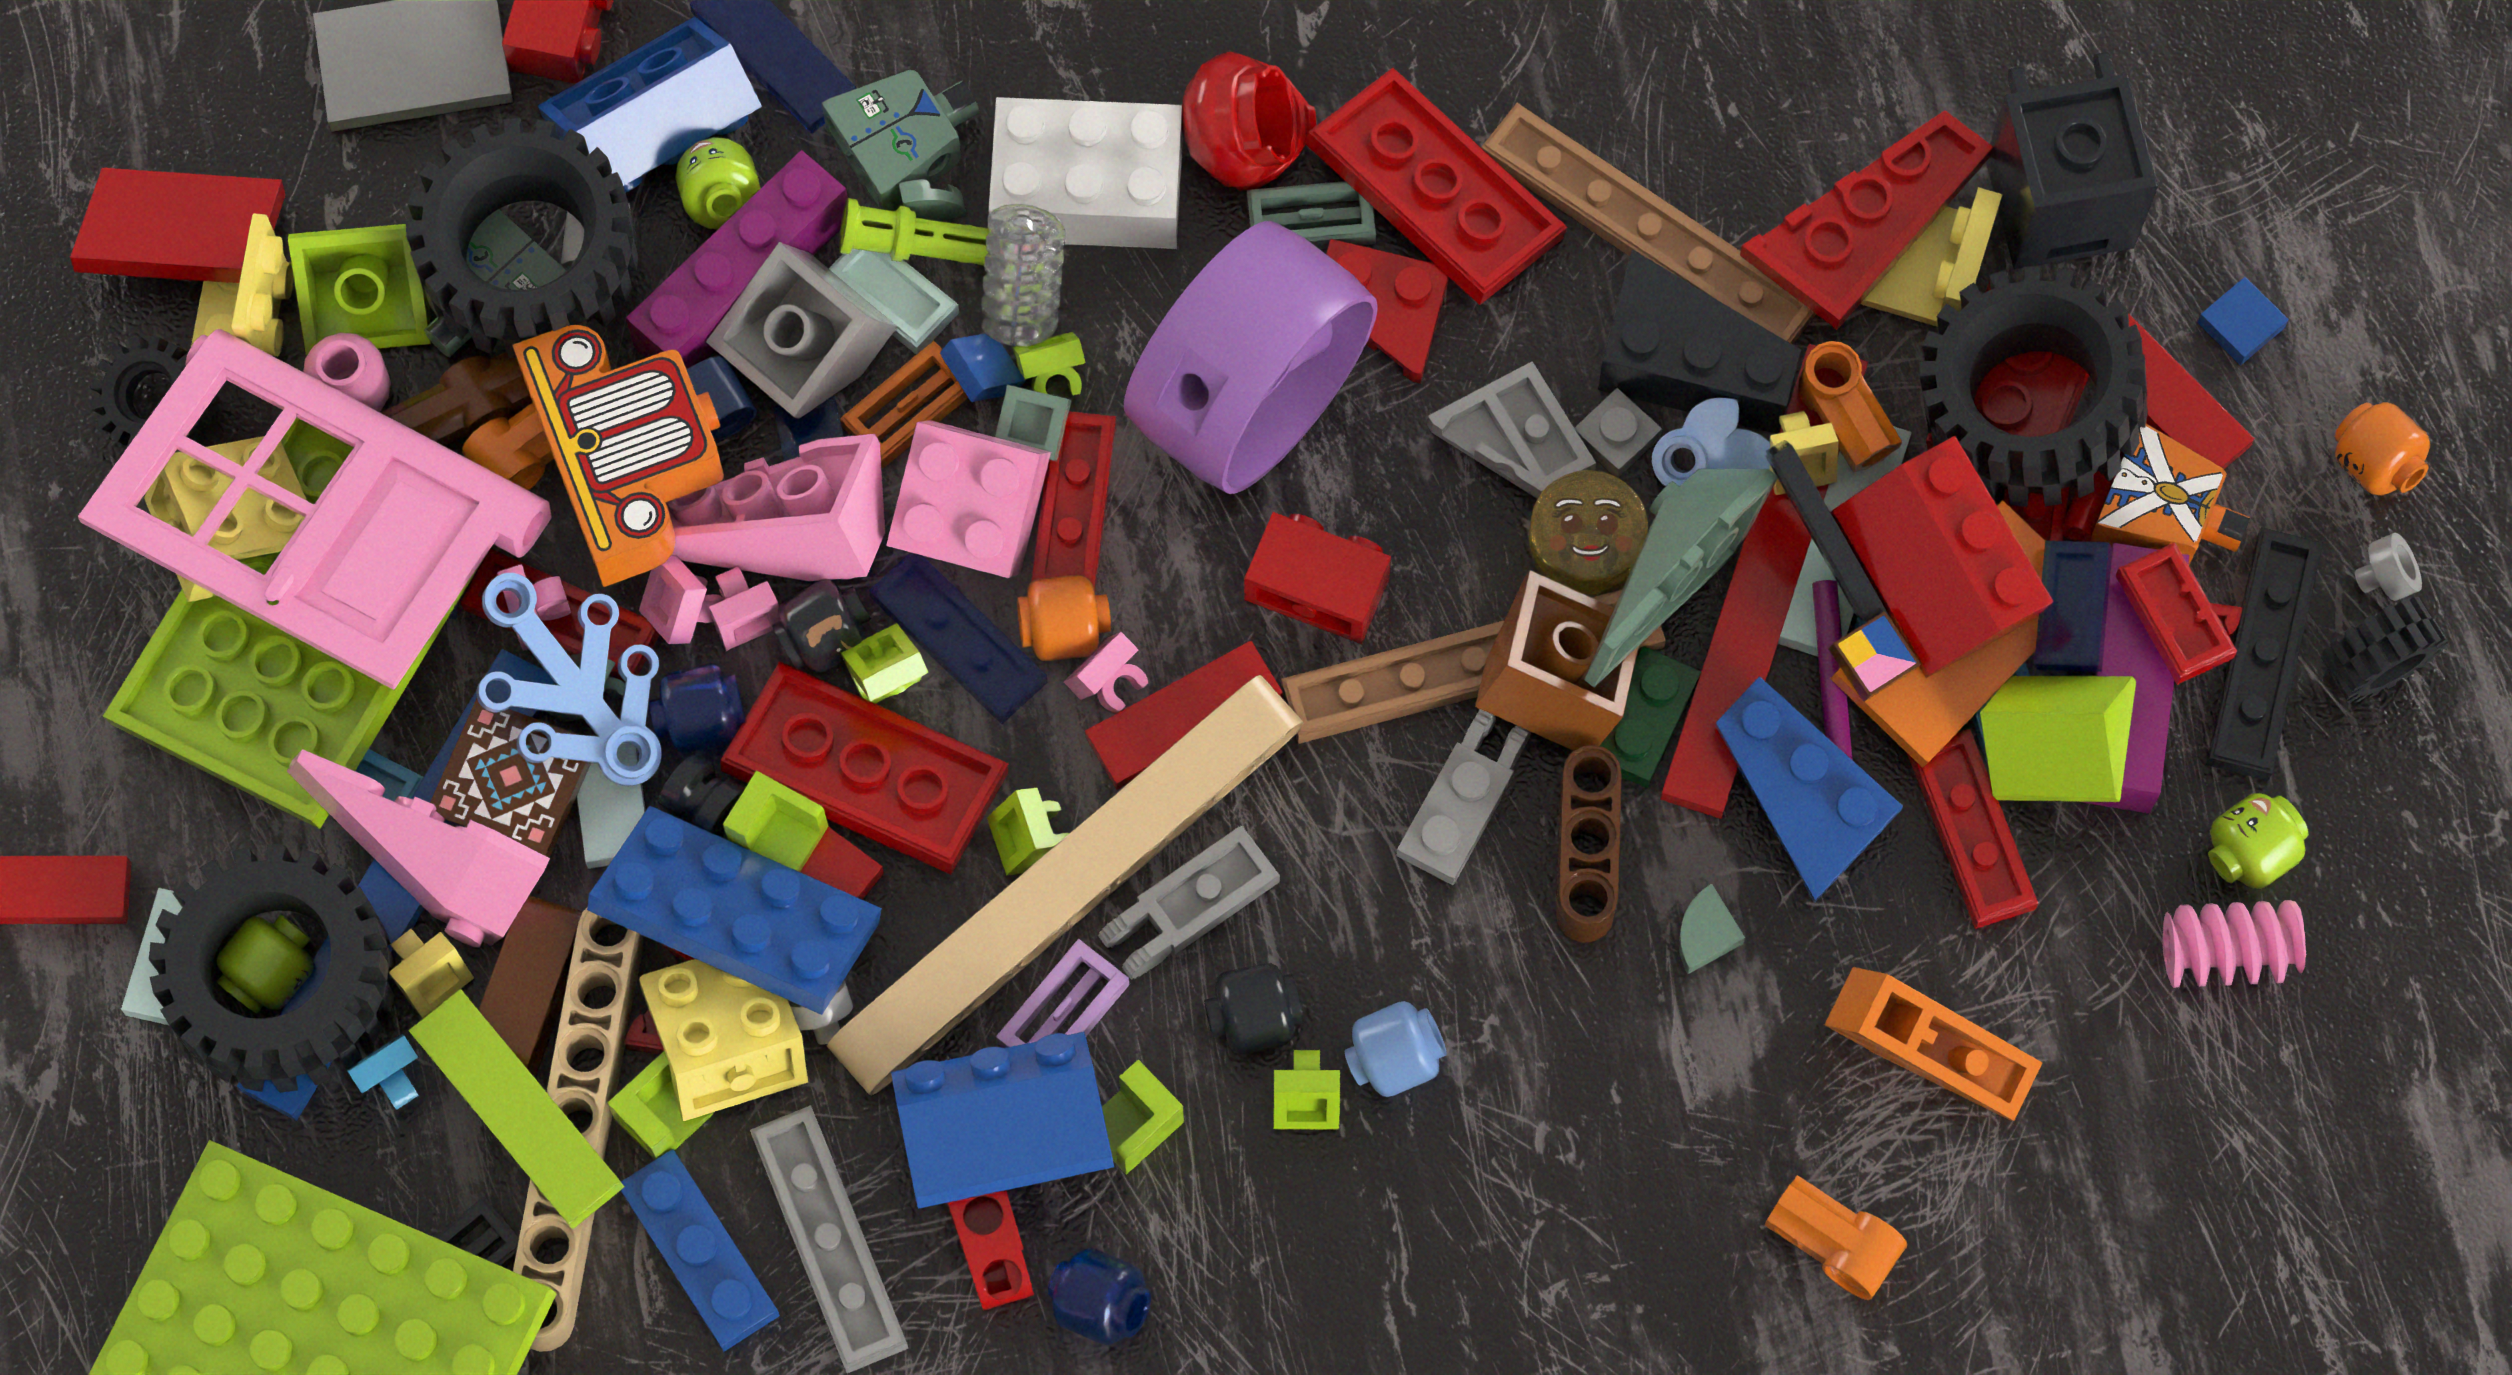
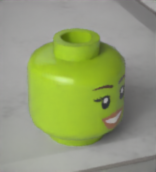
[675,137,761,229]
[2208,793,2309,889]
[217,914,314,1013]

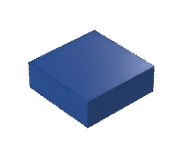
[2197,277,2289,366]
[940,332,1026,402]

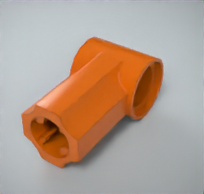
[1798,341,1902,473]
[462,403,554,490]
[1765,1175,1907,1300]

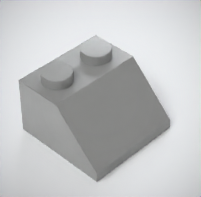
[706,242,897,419]

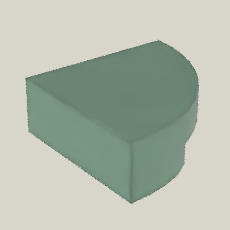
[899,179,967,221]
[1679,884,1745,974]

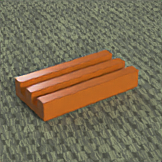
[840,340,968,469]

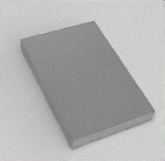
[313,0,513,132]

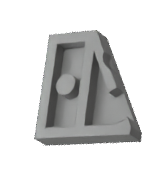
[1427,361,1596,500]

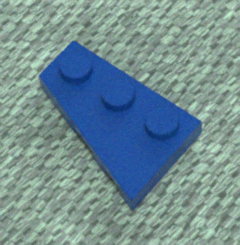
[1715,676,1903,903]

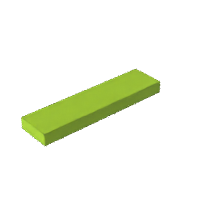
[408,989,625,1230]

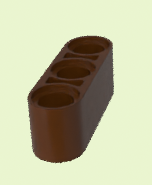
[1556,745,1621,943]
[479,895,583,1078]

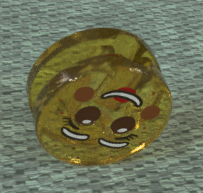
[1528,470,1648,596]

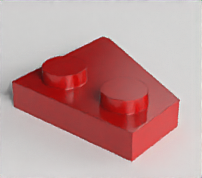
[1326,239,1450,384]

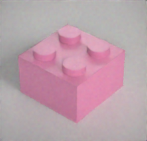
[886,420,1051,578]

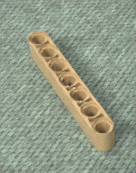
[513,908,643,1352]

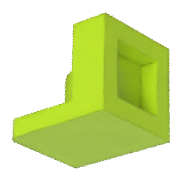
[723,770,829,872]
[607,1051,714,1160]
[1102,1059,1184,1175]

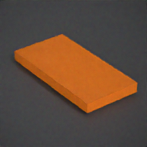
[1830,500,2095,768]

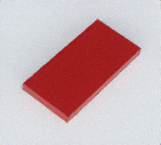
[1305,68,1568,305]
[721,661,1009,875]

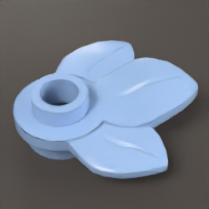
[1652,397,1770,486]

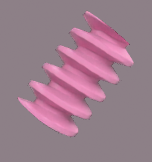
[2163,900,2306,988]

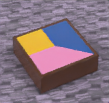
[1828,611,1921,702]

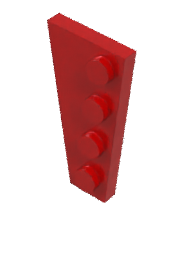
[1740,110,1994,329]

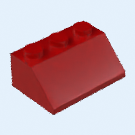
[1830,436,2054,678]

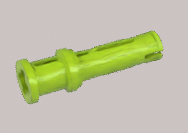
[839,198,1031,273]

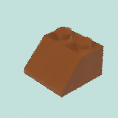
[1475,570,1638,751]

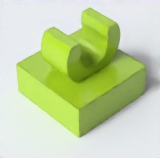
[1013,332,1086,396]
[987,788,1070,876]
[1274,1050,1340,1129]

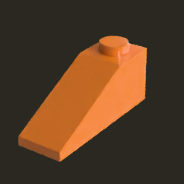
[1824,967,2042,1121]

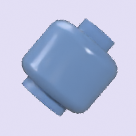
[1344,1001,1447,1097]

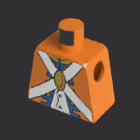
[2087,424,2250,566]

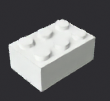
[989,97,1183,249]

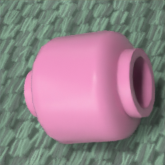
[303,333,391,412]

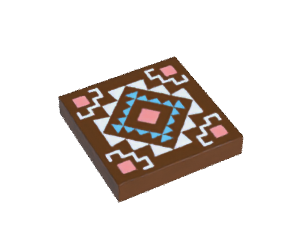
[430,698,591,858]

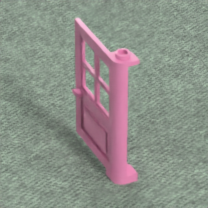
[78,329,552,690]

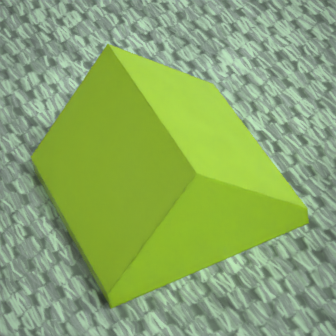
[288,224,431,355]
[1980,676,2136,802]

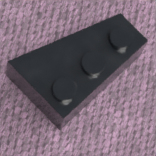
[1598,249,1801,434]

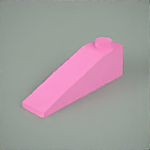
[287,749,550,947]

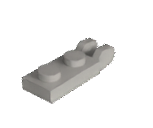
[1396,709,1532,885]
[1098,826,1280,980]

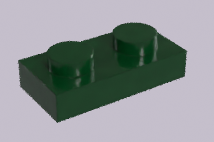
[1600,646,1701,789]

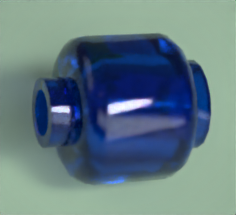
[648,663,746,754]
[1048,1248,1151,1346]

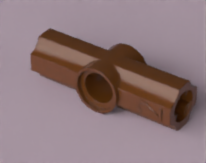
[380,352,533,446]

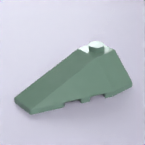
[1584,469,1778,687]

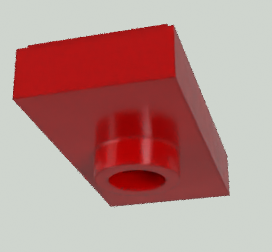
[2115,542,2237,685]

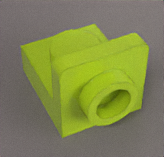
[841,623,928,704]

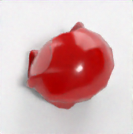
[1182,51,1317,191]

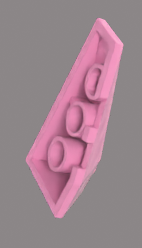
[666,434,885,581]

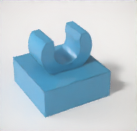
[346,1034,419,1110]

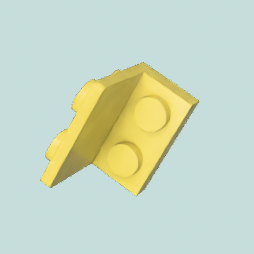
[1861,187,2002,327]
[191,213,294,356]
[144,436,307,602]
[639,959,808,1121]

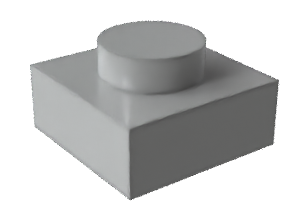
[1575,388,1662,479]

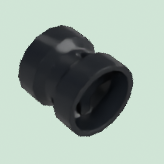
[658,753,745,837]

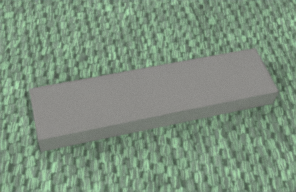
[750,1105,909,1374]

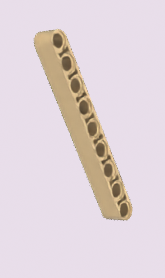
[827,675,1304,1096]

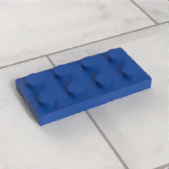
[587,806,882,1015]

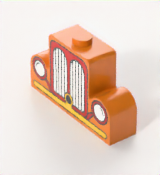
[513,325,724,587]

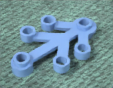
[476,573,661,786]

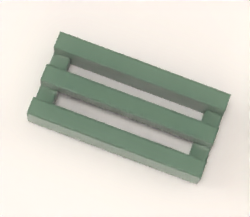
[1247,181,1376,249]

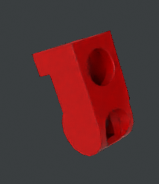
[947,1190,1034,1311]

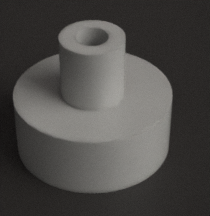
[2355,533,2422,601]
[788,980,853,1044]

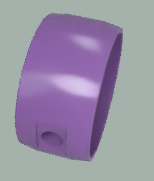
[1124,221,1378,494]

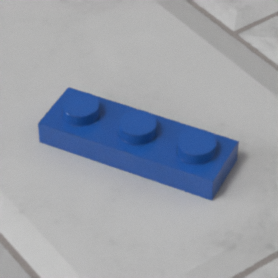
[620,1149,780,1352]

